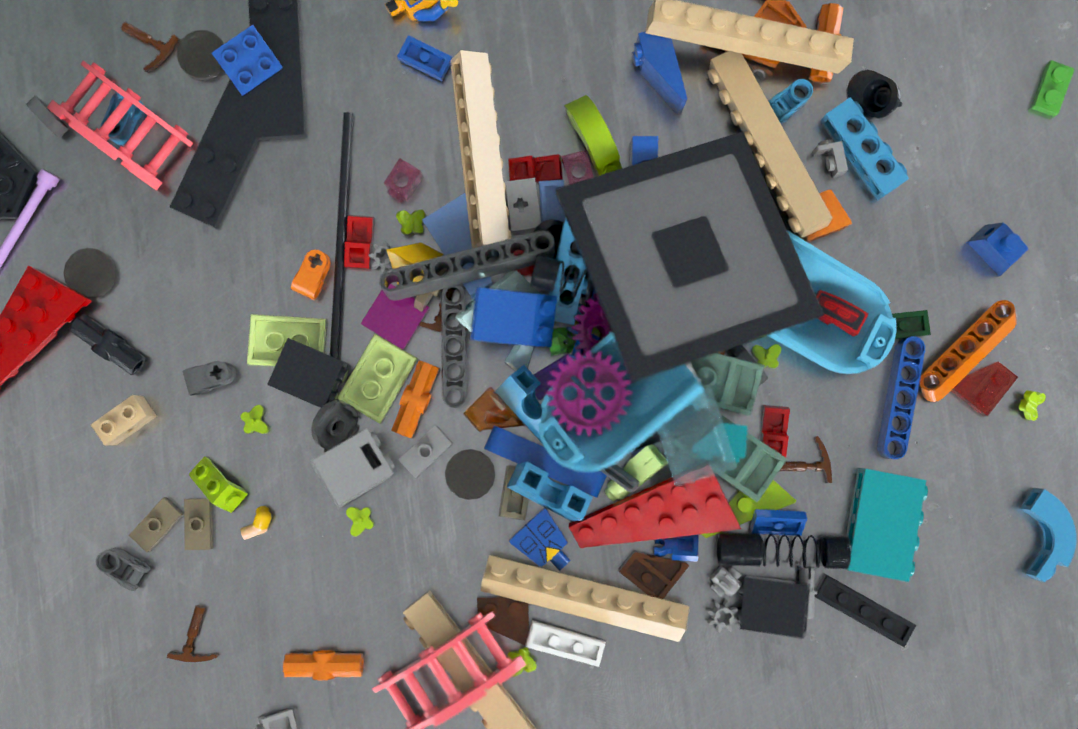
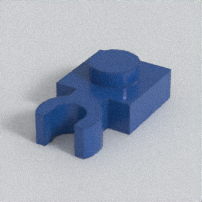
[654,534,699,562]

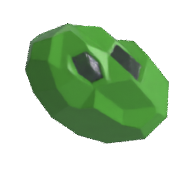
[549,327,574,356]

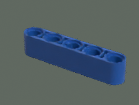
[877,336,925,459]
[484,425,607,498]

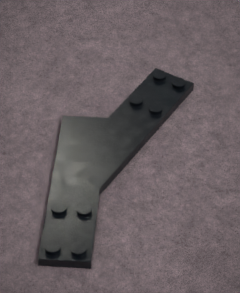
[169,0,307,229]

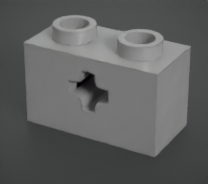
[505,178,541,236]

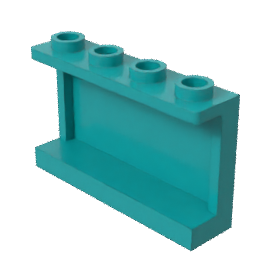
[846,468,928,582]

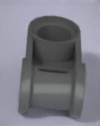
[183,361,236,396]
[96,548,150,591]

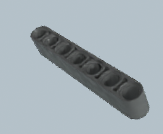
[380,231,555,301]

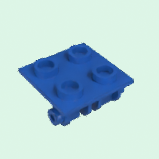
[212,25,283,96]

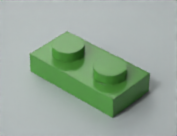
[1031,60,1075,117]

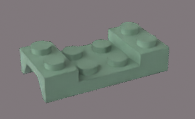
[691,353,765,416]
[671,406,787,503]

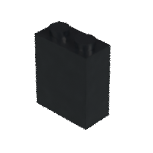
[267,338,349,408]
[737,575,810,639]

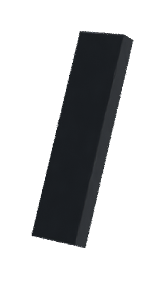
[815,574,916,648]

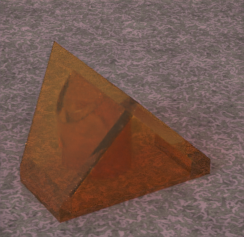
[463,387,525,432]

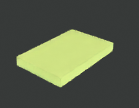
[247,314,327,366]
[337,334,419,424]

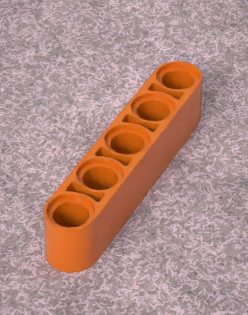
[919,300,1017,402]

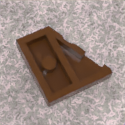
[619,551,689,599]
[477,596,529,645]

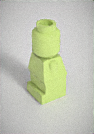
[605,444,669,501]

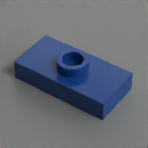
[397,35,453,81]
[750,509,807,536]

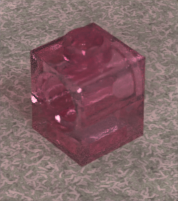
[562,150,594,185]
[384,158,423,201]

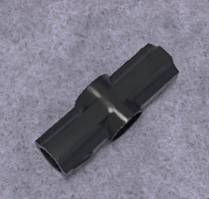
[70,314,146,375]

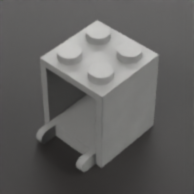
[312,429,394,509]

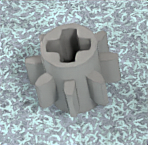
[369,241,396,273]
[710,565,742,597]
[706,600,739,633]

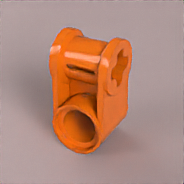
[291,249,331,300]

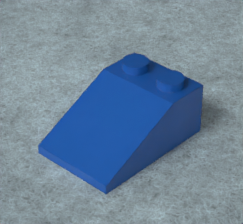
[632,31,688,114]
[471,287,557,347]

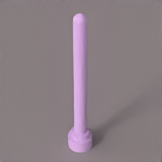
[0,168,60,268]

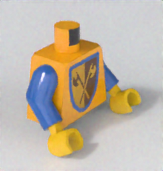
[385,0,458,21]

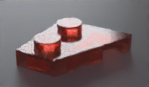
[951,361,1018,417]

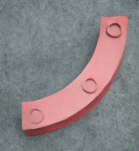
[47,61,193,191]
[372,612,526,729]

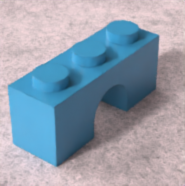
[495,365,543,444]
[507,462,593,522]

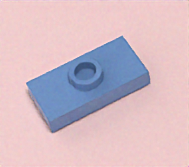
[539,180,565,222]

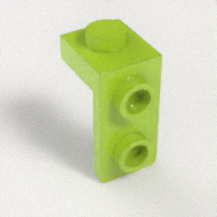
[189,456,248,513]

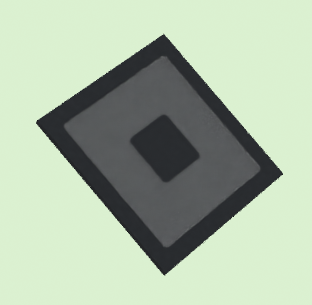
[555,131,824,383]

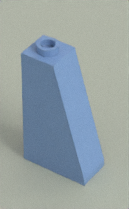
[422,193,493,299]

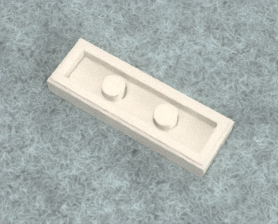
[525,620,606,667]

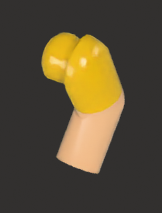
[240,506,272,540]

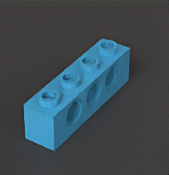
[820,97,909,201]
[548,217,588,325]

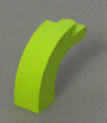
[564,95,622,176]

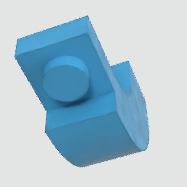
[1020,488,1076,582]

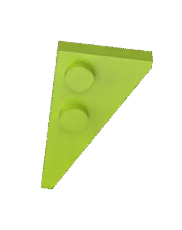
[701,480,797,538]

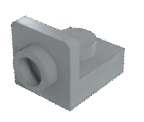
[812,139,848,178]
[255,709,297,729]

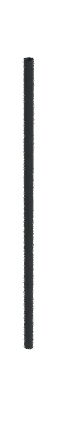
[324,112,353,453]

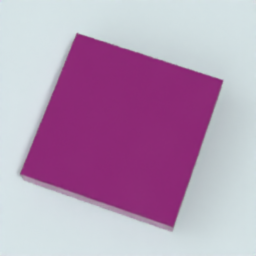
[361,284,430,350]

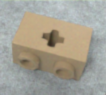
[91,395,157,446]

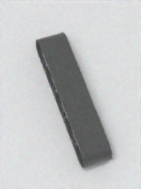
[441,285,466,408]

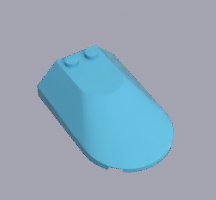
[768,230,896,374]
[539,332,704,472]

